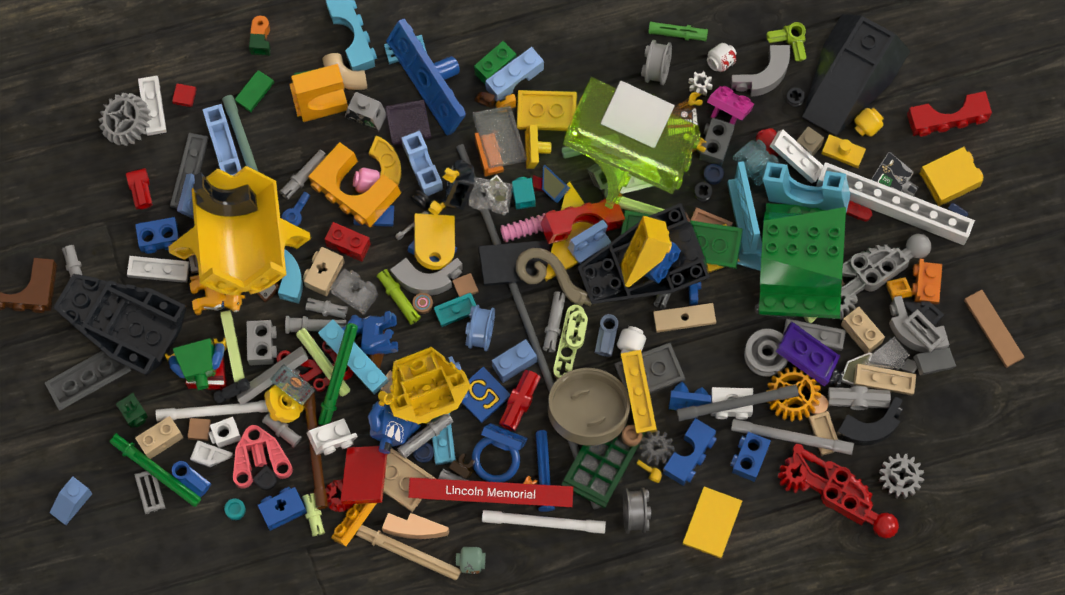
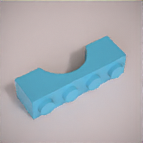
[326,0,377,71]
[318,320,389,395]

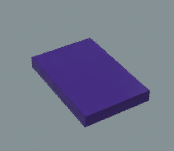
[775,322,840,386]

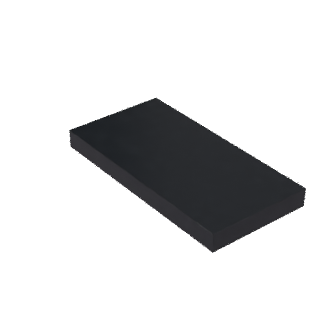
[478,240,557,286]

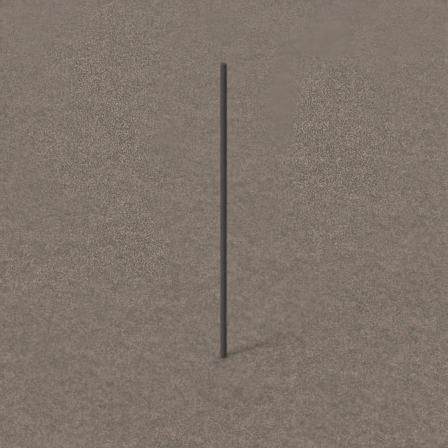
[456,144,601,510]

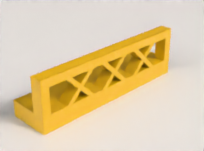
[621,350,657,434]

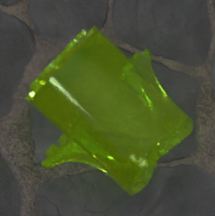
[563,77,701,209]

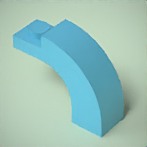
[278,249,303,304]

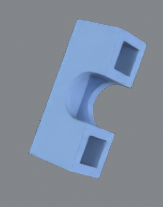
[485,47,544,102]
[402,131,443,196]

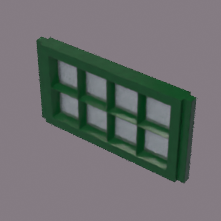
[561,424,645,508]

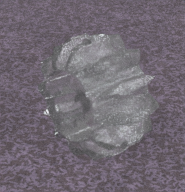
[640,430,674,465]

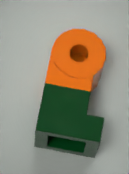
[249,15,271,56]

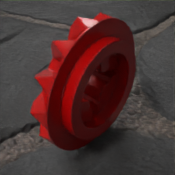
[326,479,354,512]

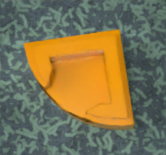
[496,94,516,111]

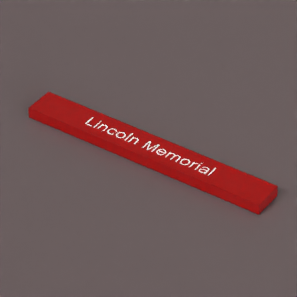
[408,477,574,507]

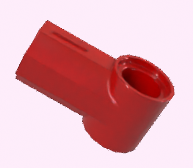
[126,168,153,210]

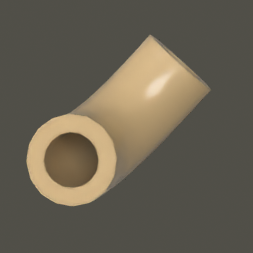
[323,53,367,90]

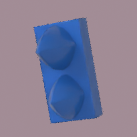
[669,382,712,410]

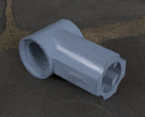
[595,314,618,357]

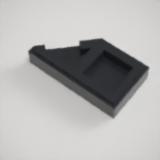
[904,301,944,328]

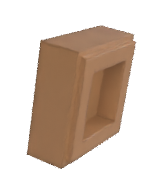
[452,273,478,297]
[188,418,211,441]

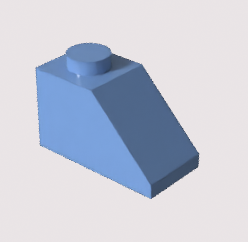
[50,477,92,525]

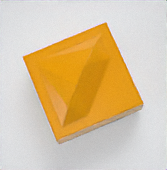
[887,277,912,300]

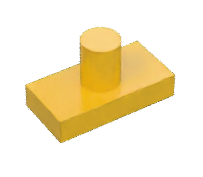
[525,125,551,169]
[822,134,866,168]

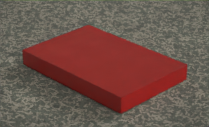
[341,446,388,505]

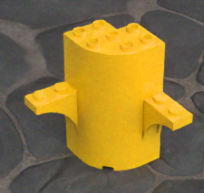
[169,166,310,295]

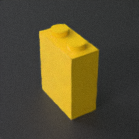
[920,147,983,206]

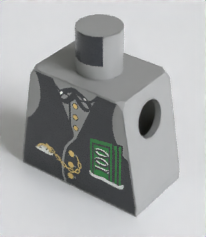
[345,92,387,132]
[871,152,919,196]

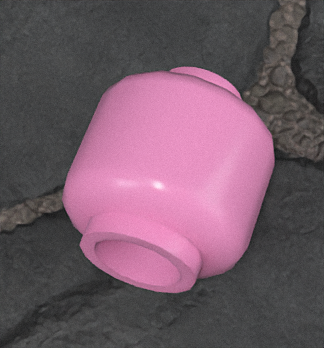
[353,168,380,194]

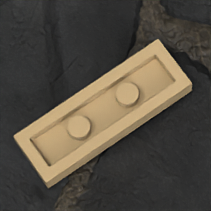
[853,364,916,395]

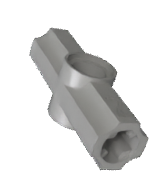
[828,386,891,410]

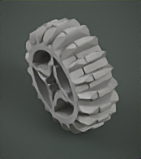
[98,93,151,146]

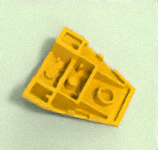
[389,347,470,424]

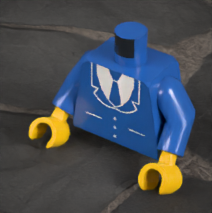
[368,391,431,454]

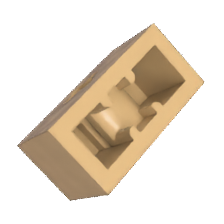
[303,247,344,297]
[841,307,885,354]
[135,416,183,459]

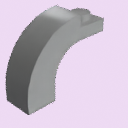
[731,45,790,96]
[390,258,463,295]
[889,296,949,353]

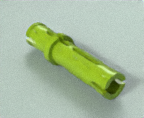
[377,269,421,325]

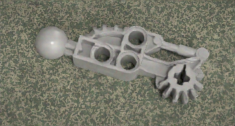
[832,234,931,320]

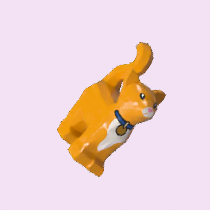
[190,275,245,315]

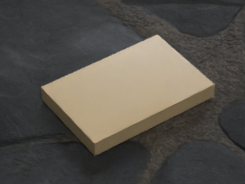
[383,448,436,513]

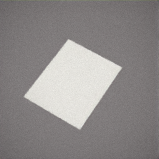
[601,81,675,148]

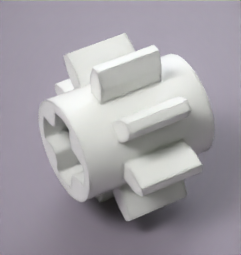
[688,71,712,96]

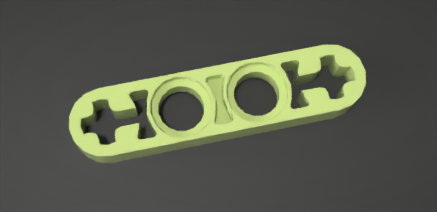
[553,305,585,380]
[221,310,245,383]

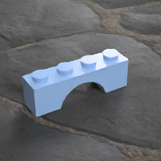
[203,104,241,176]

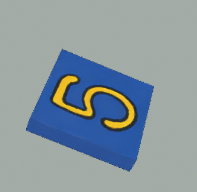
[461,367,510,423]

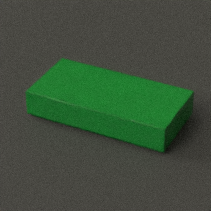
[235,70,274,112]

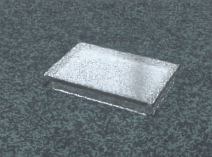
[472,106,527,168]

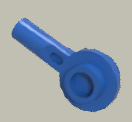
[282,192,310,226]

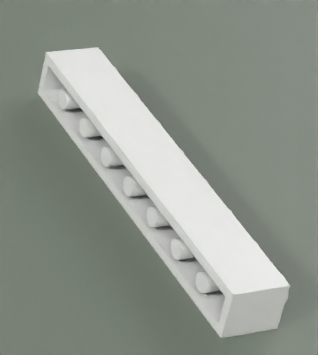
[816,162,975,245]

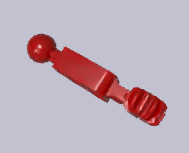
[778,444,899,538]

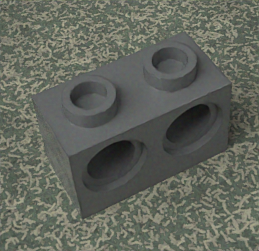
[697,118,735,167]

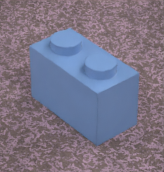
[492,340,537,383]

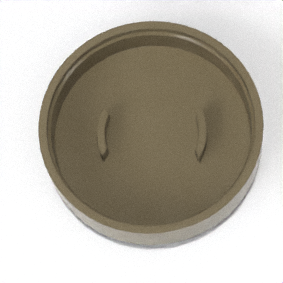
[548,368,630,445]

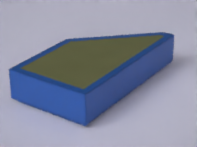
[542,165,570,203]

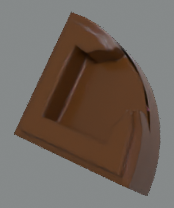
[475,92,495,108]

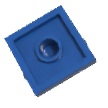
[472,423,528,483]

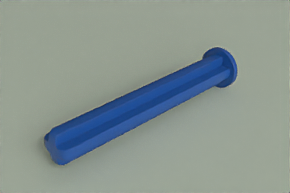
[536,430,555,512]

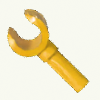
[637,460,662,483]

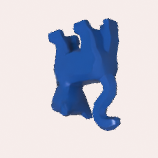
[342,311,398,355]

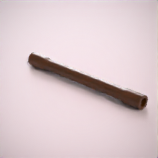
[302,390,328,509]

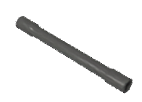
[676,385,799,421]

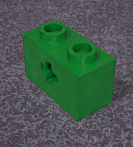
[474,41,516,85]

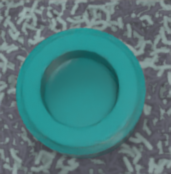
[224,499,246,520]

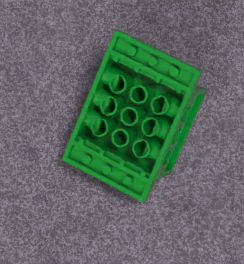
[759,203,846,319]

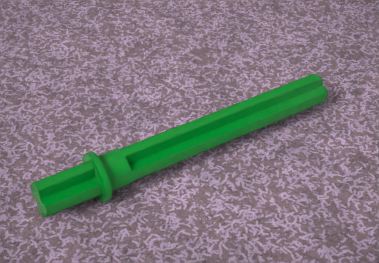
[318,323,358,426]
[110,433,201,507]

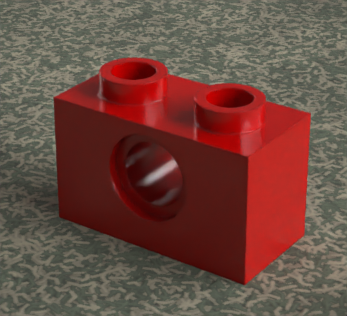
[325,222,371,262]

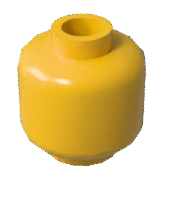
[854,108,884,137]

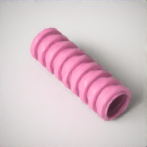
[500,213,545,242]

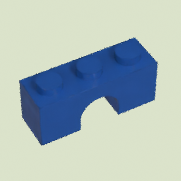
[663,418,717,486]

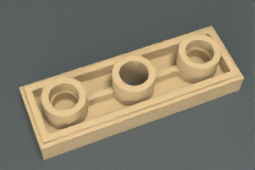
[653,303,716,333]

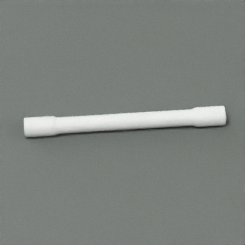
[156,400,269,422]
[482,510,606,534]

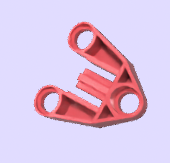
[233,425,293,489]

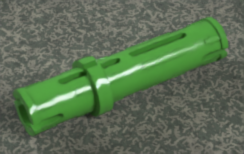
[649,21,708,42]

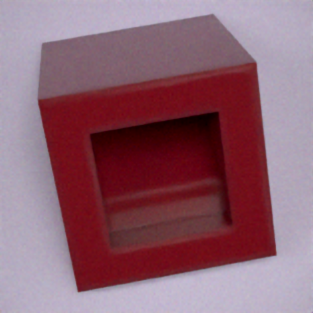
[533,175,543,191]

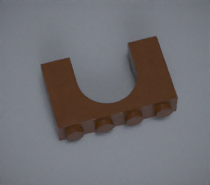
[0,258,57,313]

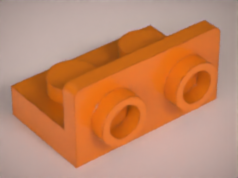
[912,258,942,304]

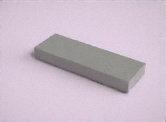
[783,319,846,351]

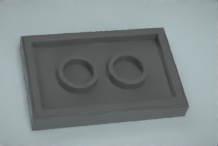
[614,343,685,399]

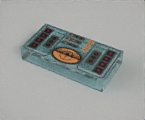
[271,364,315,405]

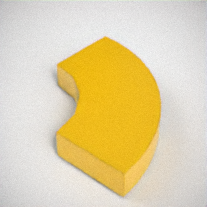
[369,136,401,185]

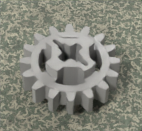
[879,453,924,499]

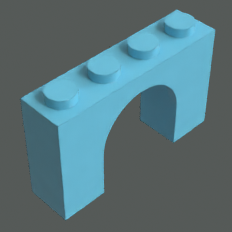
[763,162,851,212]

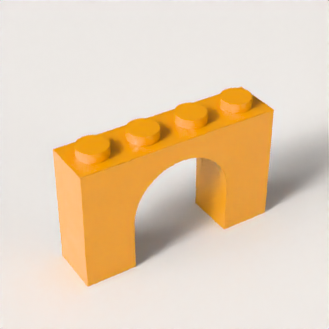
[289,64,348,122]
[308,142,401,227]

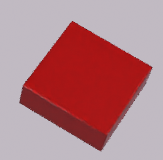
[172,83,197,107]

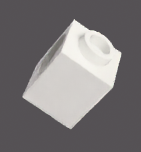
[208,417,241,448]

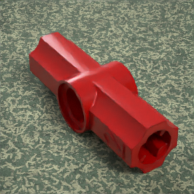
[499,370,541,432]

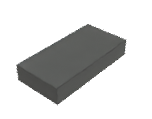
[913,348,956,375]

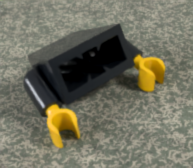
[428,160,475,215]

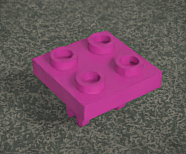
[707,86,754,124]

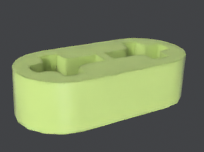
[566,311,588,349]

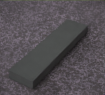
[170,133,209,209]

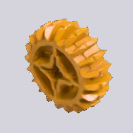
[766,367,821,422]

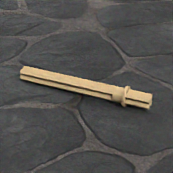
[356,525,461,580]

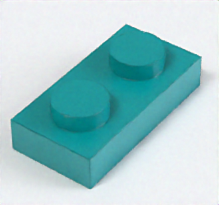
[434,293,476,327]

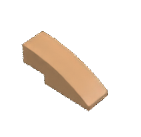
[382,513,449,539]

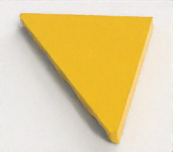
[544,182,593,281]

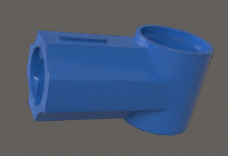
[172,461,211,498]

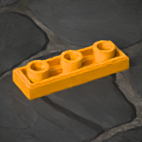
[331,503,377,546]

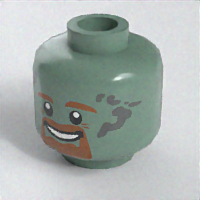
[456,547,486,574]

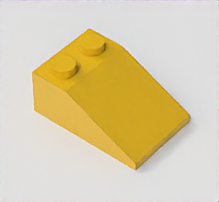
[621,216,672,287]

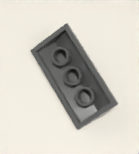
[45,351,131,411]

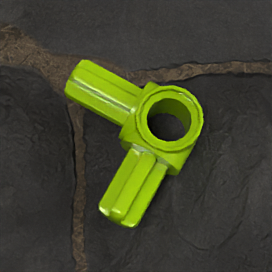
[767,22,806,61]

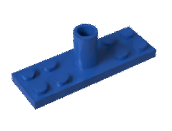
[386,19,466,136]

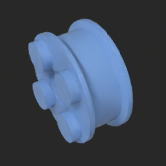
[465,305,495,351]

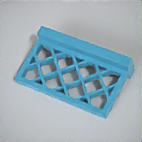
[727,161,762,255]

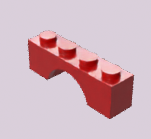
[907,91,992,137]
[540,199,625,244]

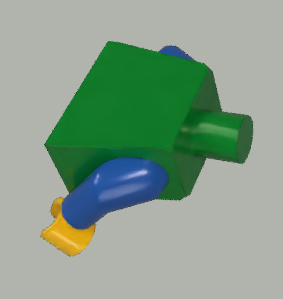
[165,338,227,390]

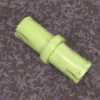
[302,493,325,536]

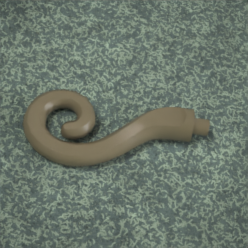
[516,248,591,307]

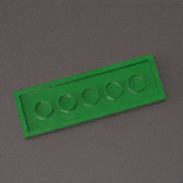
[621,210,743,269]

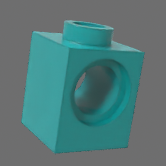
[512,177,536,210]

